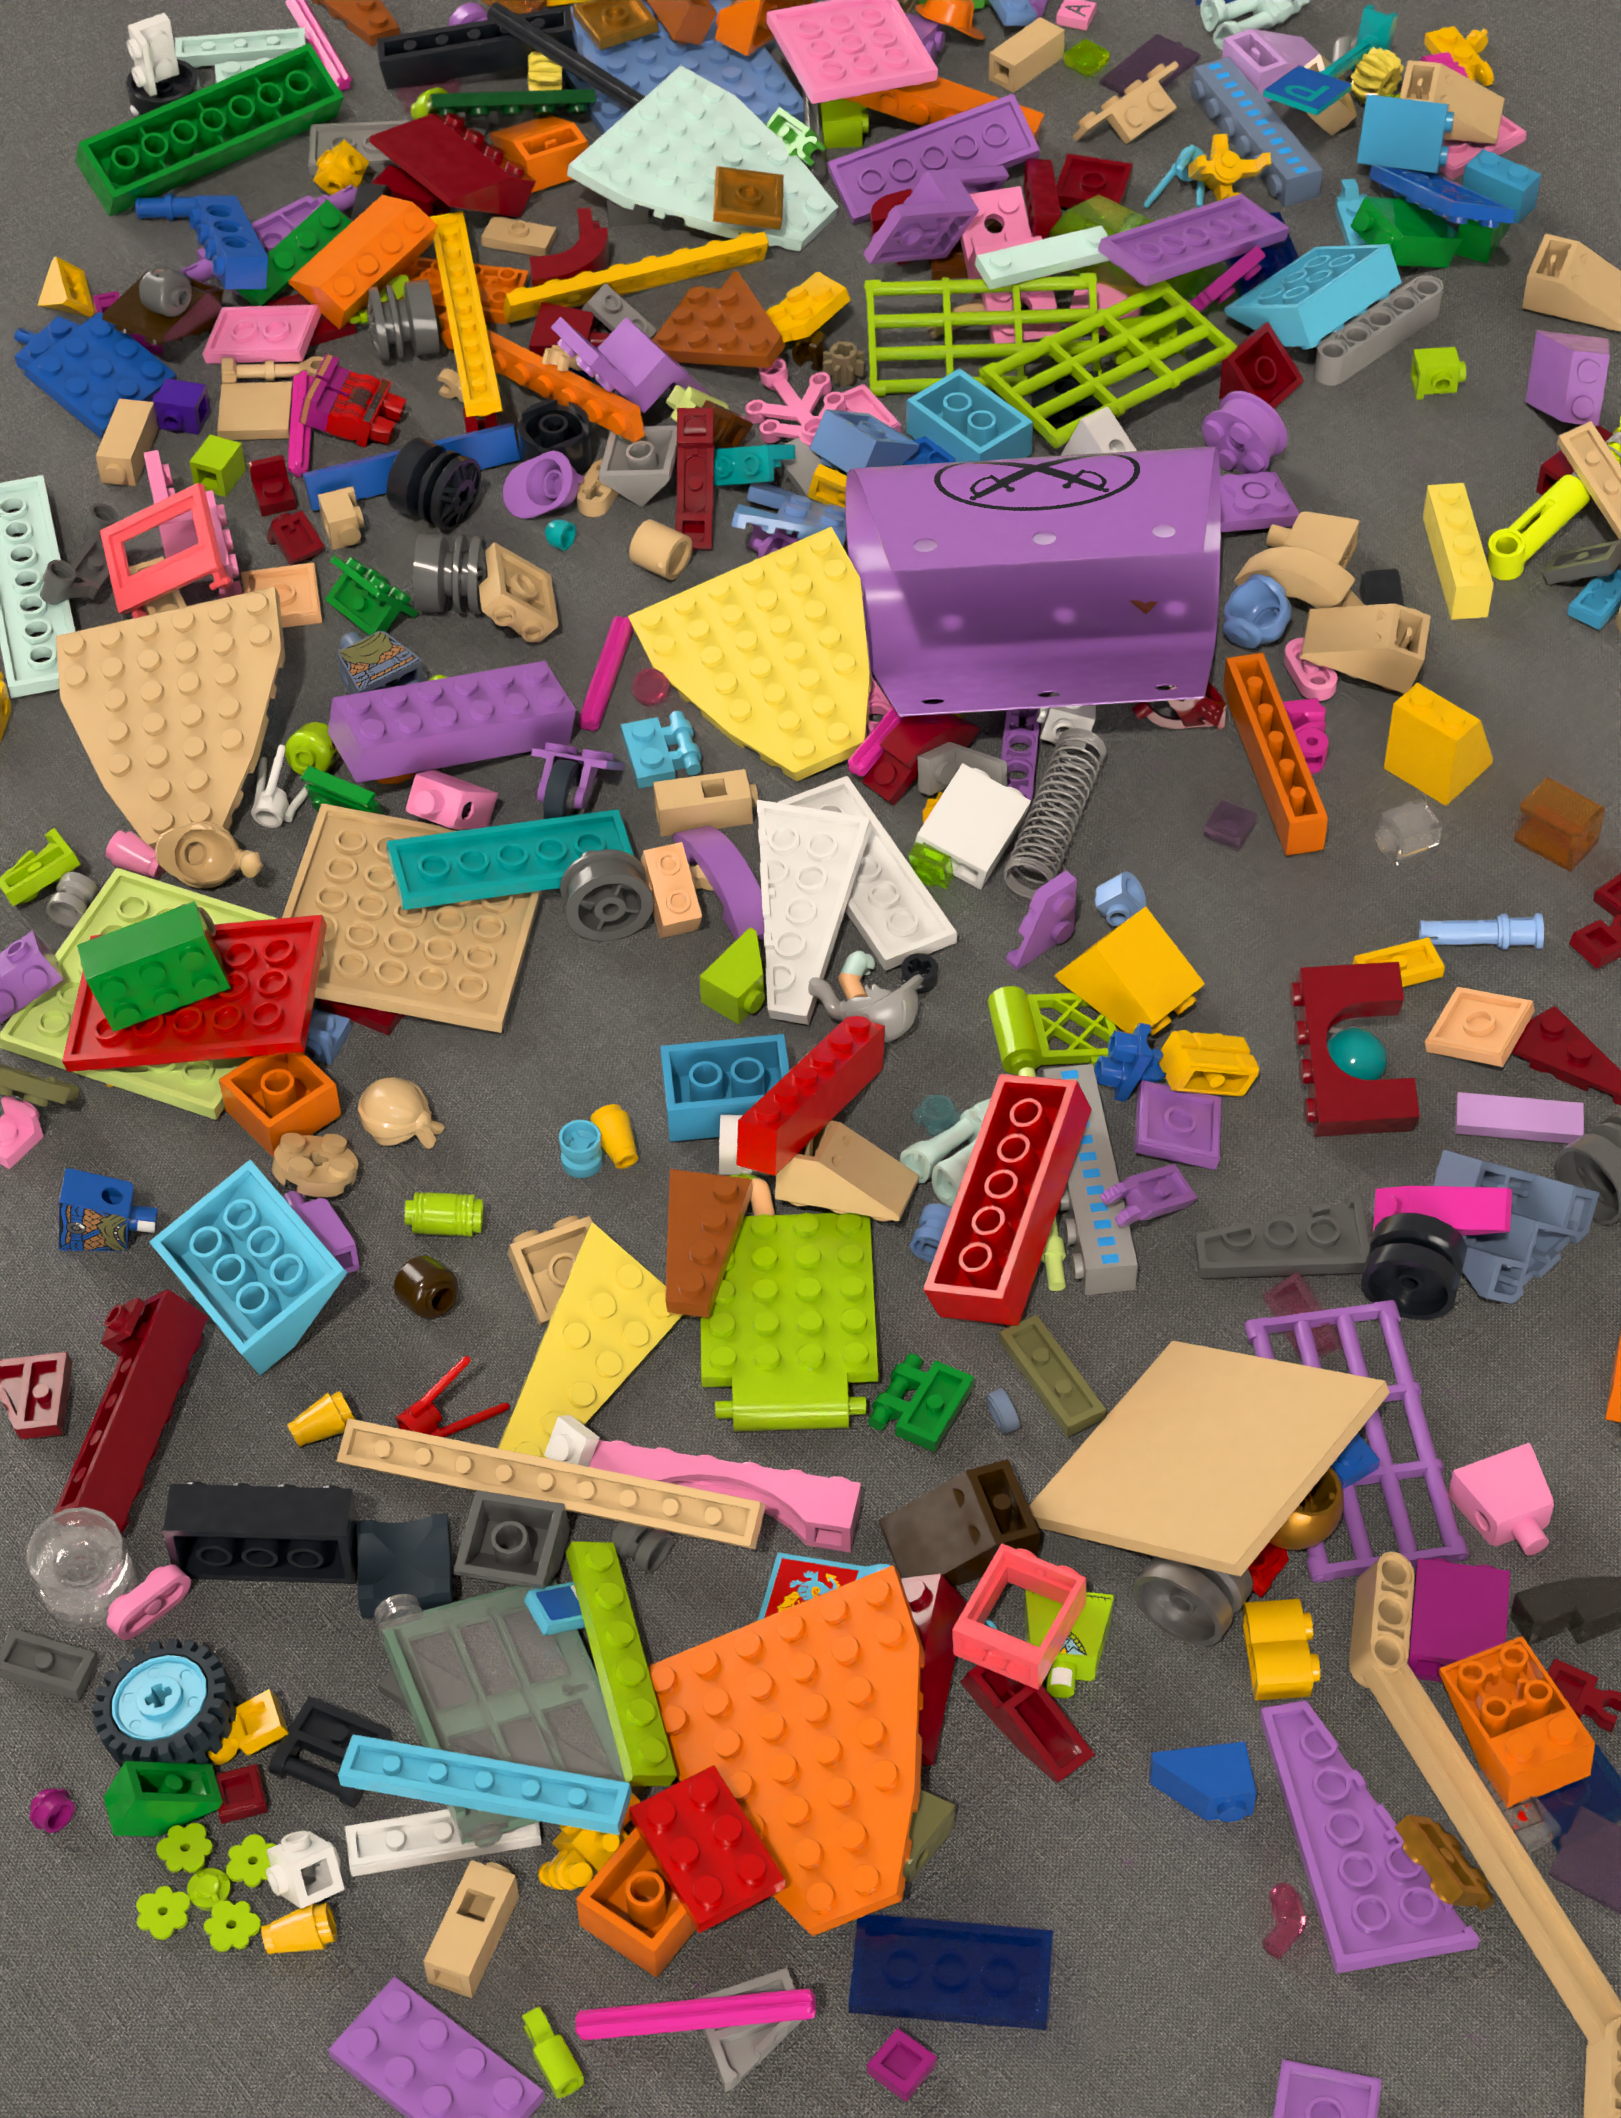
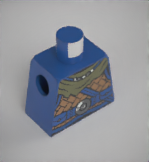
[58,1168,158,1252]

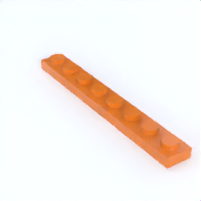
[438,311,645,442]

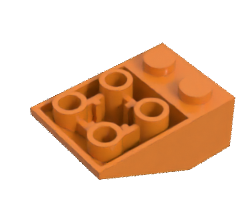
[489,115,588,193]
[1439,1636,1595,1809]

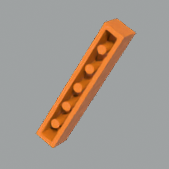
[842,77,1044,143]
[1223,652,1328,856]

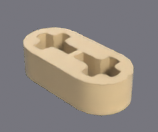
[576,459,618,517]

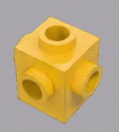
[313,139,369,195]

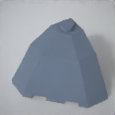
[1433,1149,1600,1304]

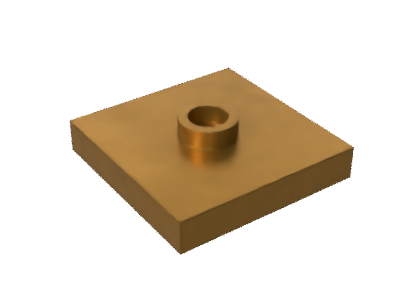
[573,0,659,50]
[713,166,784,230]

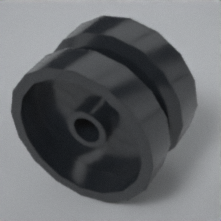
[126,59,201,119]
[1361,1213,1467,1320]

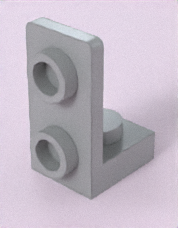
[581,283,656,338]
[918,742,1007,796]

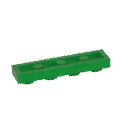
[235,199,352,306]

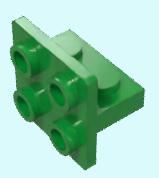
[325,555,419,635]

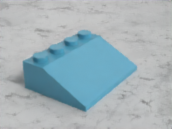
[1224,244,1402,350]
[149,1160,347,1375]

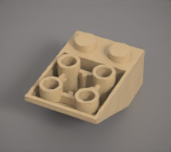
[1400,60,1505,144]
[1522,234,1621,331]
[1300,603,1431,694]
[775,1121,919,1221]

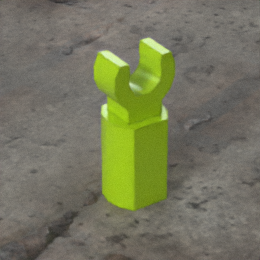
[522,2007,584,2099]

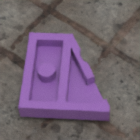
[1006,870,1077,970]

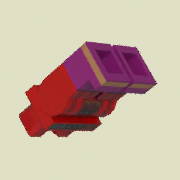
[299,353,407,448]

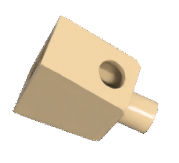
[1266,511,1360,569]

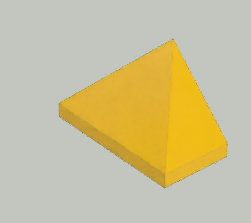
[37,256,94,318]

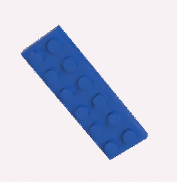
[1369,165,1516,228]

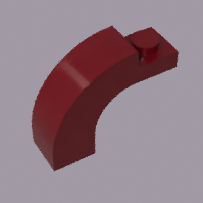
[529,207,610,287]

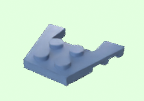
[731,482,847,546]

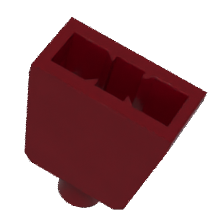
[529,302,611,357]

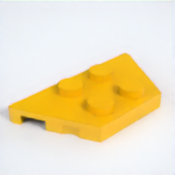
[766,272,851,343]

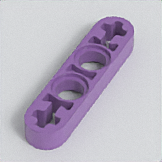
[1001,708,1040,816]

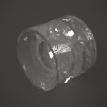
[27,1507,137,1629]

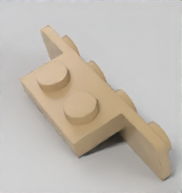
[1072,61,1179,145]

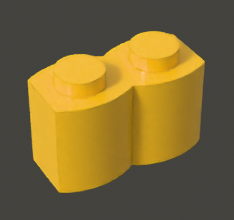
[1242,1599,1320,1701]

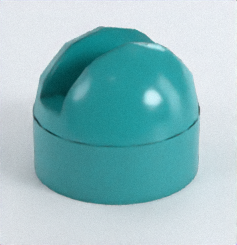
[545,519,576,551]

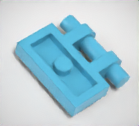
[621,711,702,789]

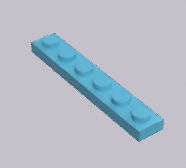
[338,1735,632,1835]

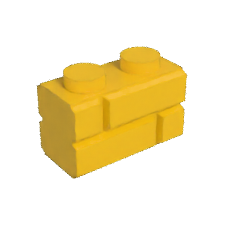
[1159,1030,1260,1097]

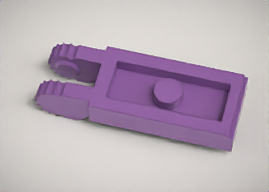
[1099,1164,1198,1227]

